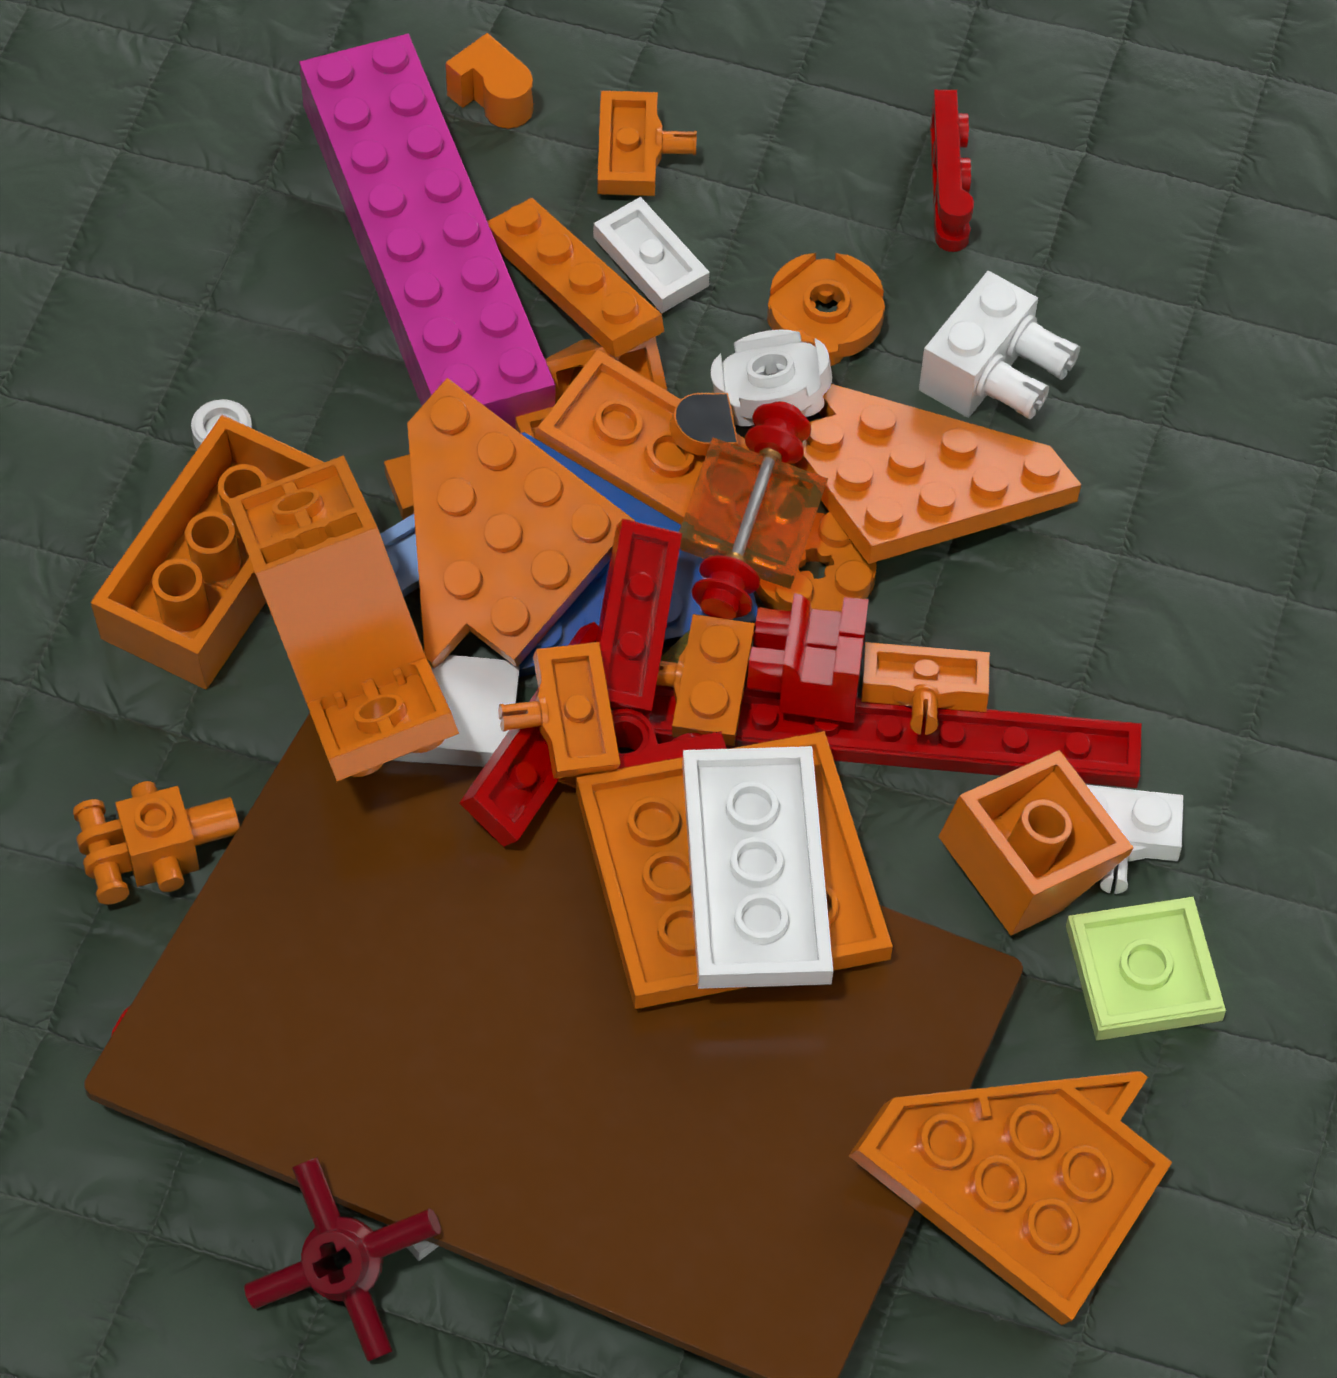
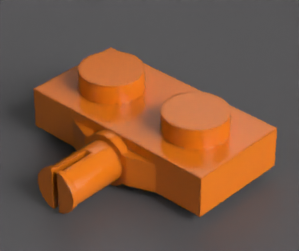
[597,91,697,196]
[656,614,755,746]
[498,642,620,779]
[861,642,990,735]

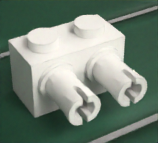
[919,270,1080,419]

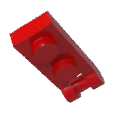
[930,89,974,252]

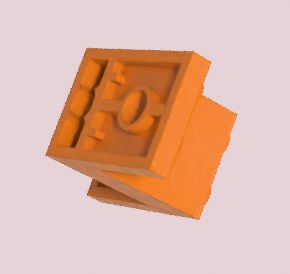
[227,455,459,781]

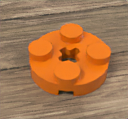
[767,253,885,366]
[754,512,877,612]

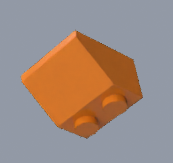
[938,750,1134,936]

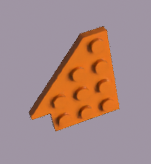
[407,378,635,669]
[794,384,1082,564]
[849,1071,1172,1325]

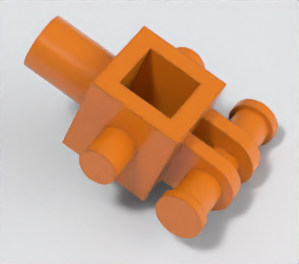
[73,781,240,905]

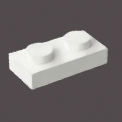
[593,197,710,313]

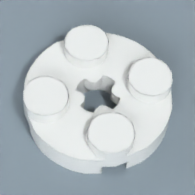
[711,330,832,426]

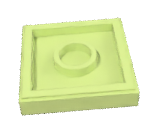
[1066,897,1226,1041]

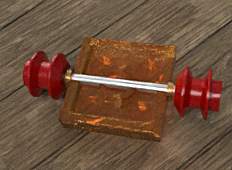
[679,401,828,620]

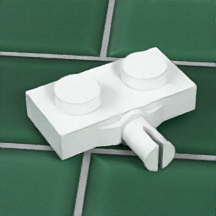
[1087,785,1183,894]

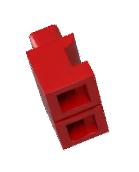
[747,593,869,723]

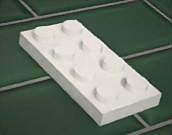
[682,746,833,989]

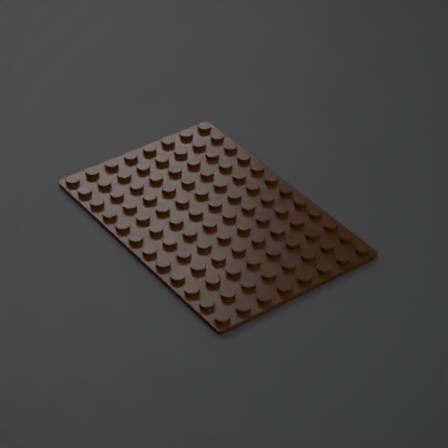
[84,713,1023,1378]

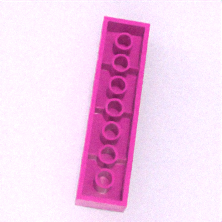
[299,33,555,429]

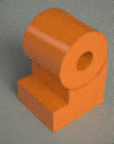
[446,33,533,129]

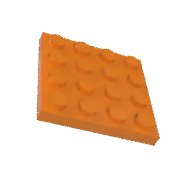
[576,731,893,1009]

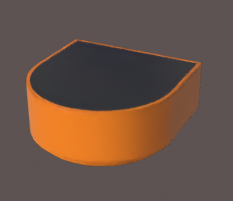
[670,393,738,456]

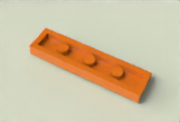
[487,198,664,359]

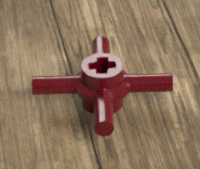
[244,1157,441,1361]

